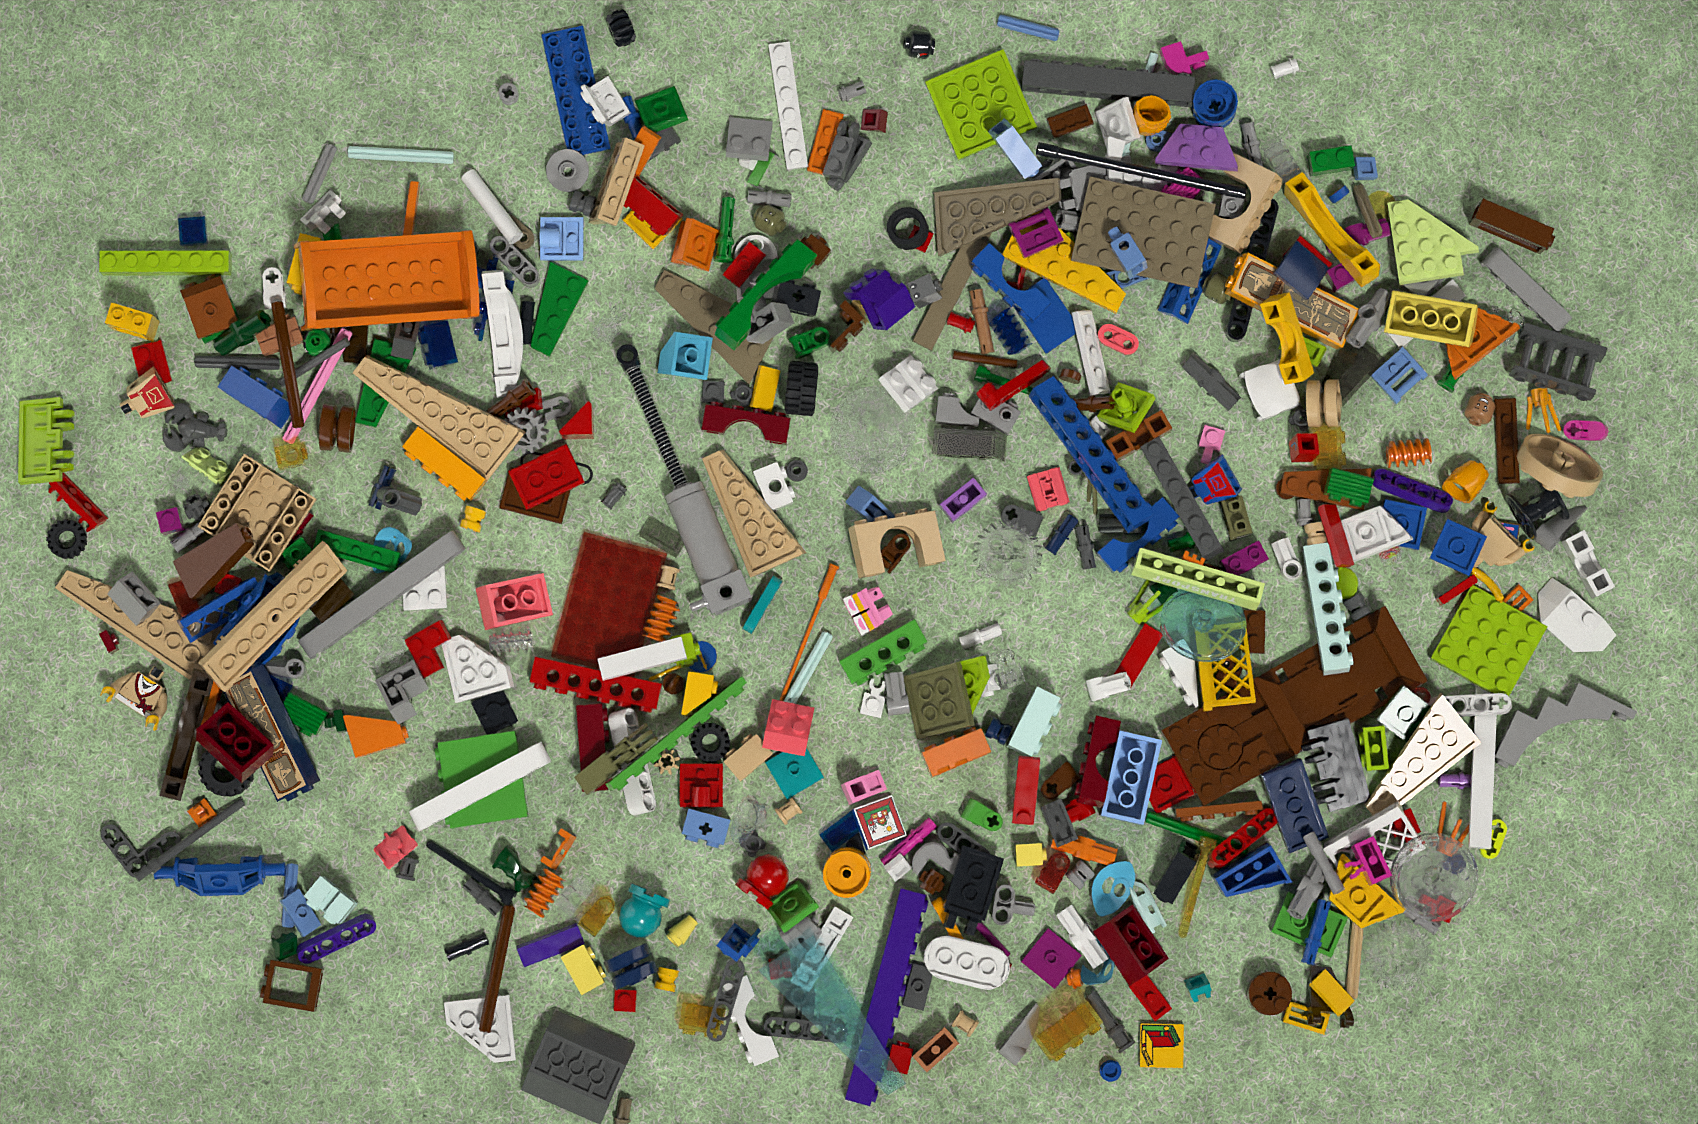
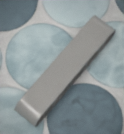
[1480,247,1572,333]

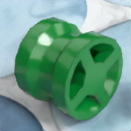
[322,223,343,241]

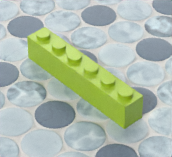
[99,251,232,276]

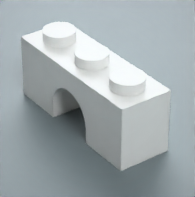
[1561,530,1615,599]

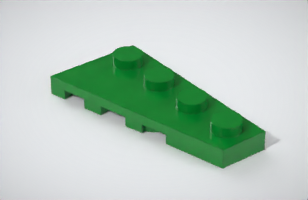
[531,262,589,357]
[355,339,416,428]

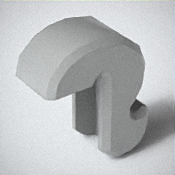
[912,842,959,875]

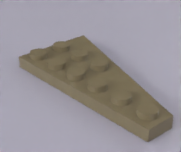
[934,178,1061,257]
[654,270,774,385]

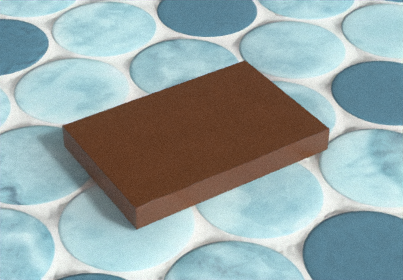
[499,467,571,524]

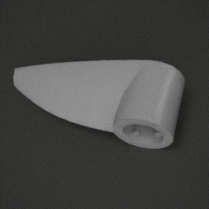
[1535,506,1588,552]
[264,659,307,679]
[998,1003,1040,1066]

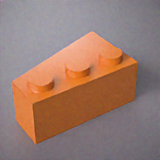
[921,726,991,778]

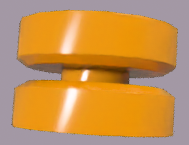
[823,847,871,898]

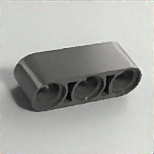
[937,822,991,854]

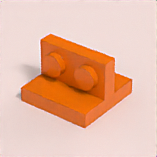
[671,218,719,272]

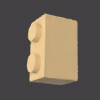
[724,734,773,782]

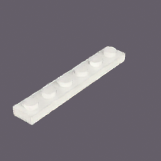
[768,41,808,170]

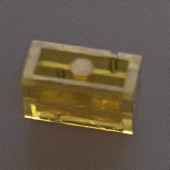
[1313,426,1346,471]
[679,1002,726,1038]

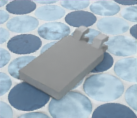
[1058,155,1132,212]

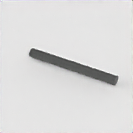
[278,337,350,387]

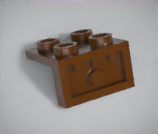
[830,300,864,353]

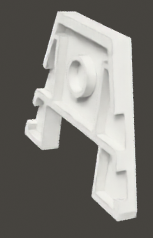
[1105,136,1178,192]

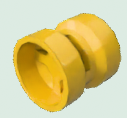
[459,505,486,533]
[654,966,679,992]

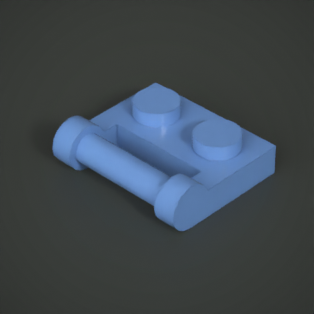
[1370,347,1428,404]

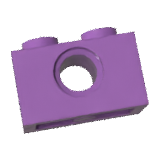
[939,477,987,523]

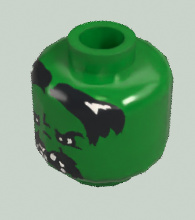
[303,329,332,357]

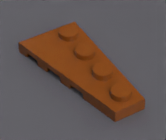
[1280,468,1372,511]

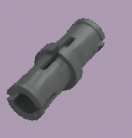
[1075,525,1096,570]
[462,877,503,916]

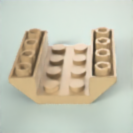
[197,454,317,572]

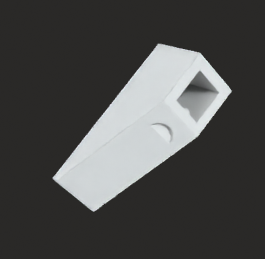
[1159,639,1198,708]

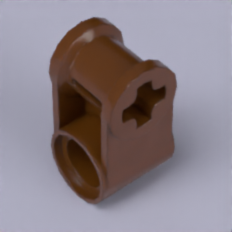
[881,534,911,574]
[1041,761,1081,800]

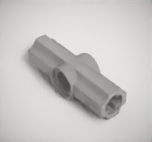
[1346,288,1391,349]
[1287,858,1332,920]

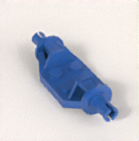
[154,855,286,896]

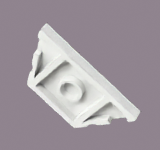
[1334,506,1413,568]

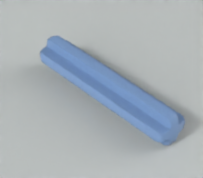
[997,15,1060,41]
[282,863,298,928]

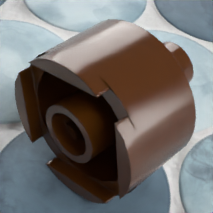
[1246,972,1292,1015]

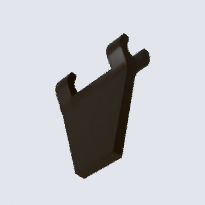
[1307,966,1354,1028]

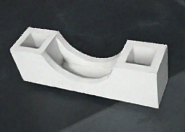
[722,975,779,1066]

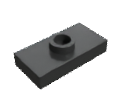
[903,963,933,1011]

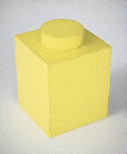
[1015,843,1047,867]

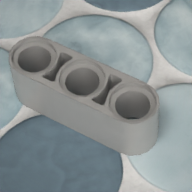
[490,236,540,288]

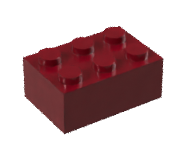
[196,702,274,783]
[1093,904,1169,986]

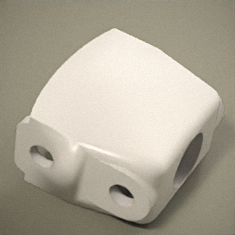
[1239,359,1301,423]

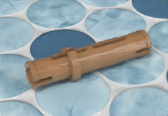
[969,289,995,354]

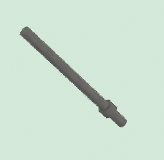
[134,798,245,882]

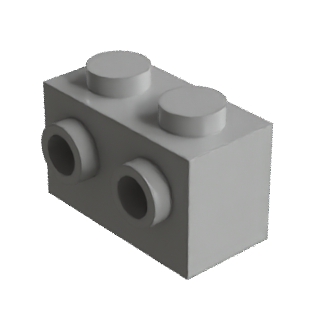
[970,398,1021,436]
[108,571,161,626]

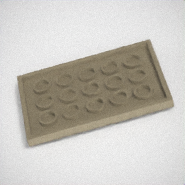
[1071,177,1216,289]

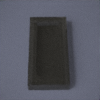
[639,518,684,558]

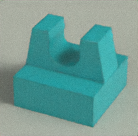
[1184,973,1212,1003]

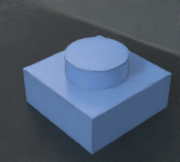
[1353,157,1378,180]

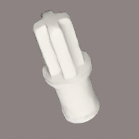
[958,623,1002,650]

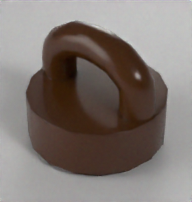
[663,673,684,695]

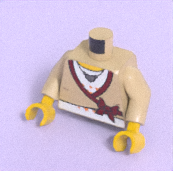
[100,666,167,731]

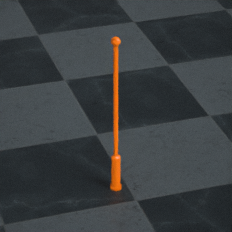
[780,563,839,701]

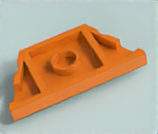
[1445,308,1520,380]

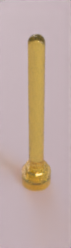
[1179,836,1217,938]

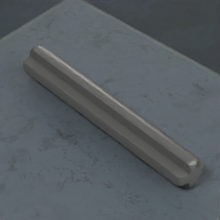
[194,355,280,370]

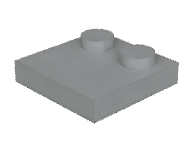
[726,117,773,161]

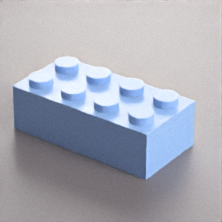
[1100,731,1162,825]

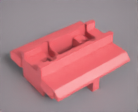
[1027,467,1070,512]
[374,825,418,869]

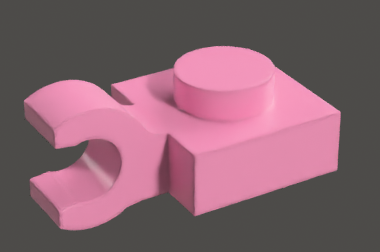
[1199,425,1225,464]

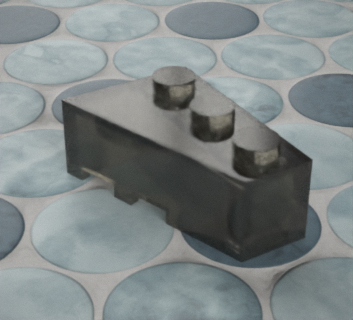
[932,425,1007,462]

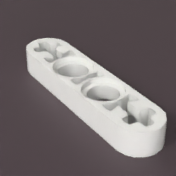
[1427,693,1512,717]

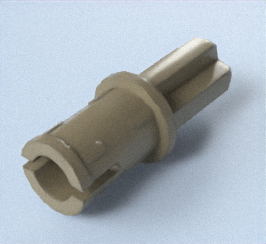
[613,1097,632,1124]

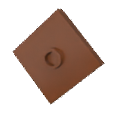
[183,284,238,339]

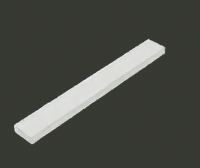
[1468,685,1497,849]

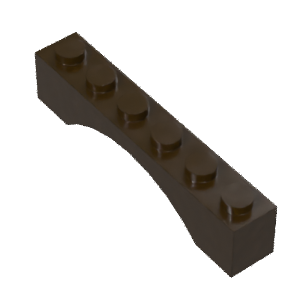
[159,668,213,801]

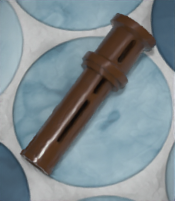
[485,378,536,418]

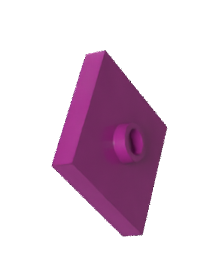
[1021,928,1082,989]

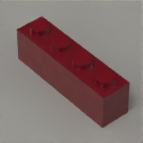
[576,704,612,792]

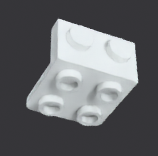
[580,76,631,127]

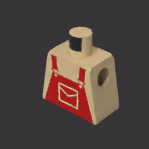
[120,367,175,418]

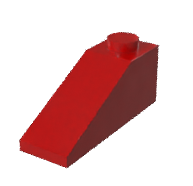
[1012,756,1040,825]

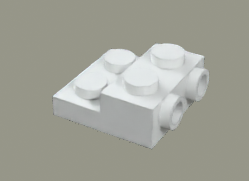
[878,355,938,413]

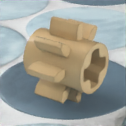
[654,750,680,775]

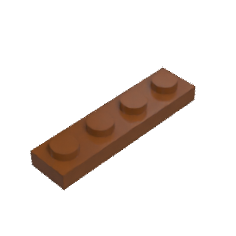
[1174,801,1263,822]

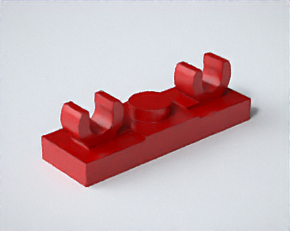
[48,473,108,532]

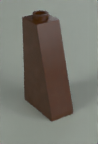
[173,523,254,601]

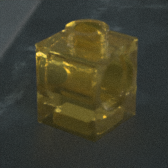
[274,442,308,471]

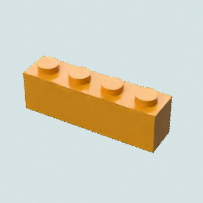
[402,427,487,501]

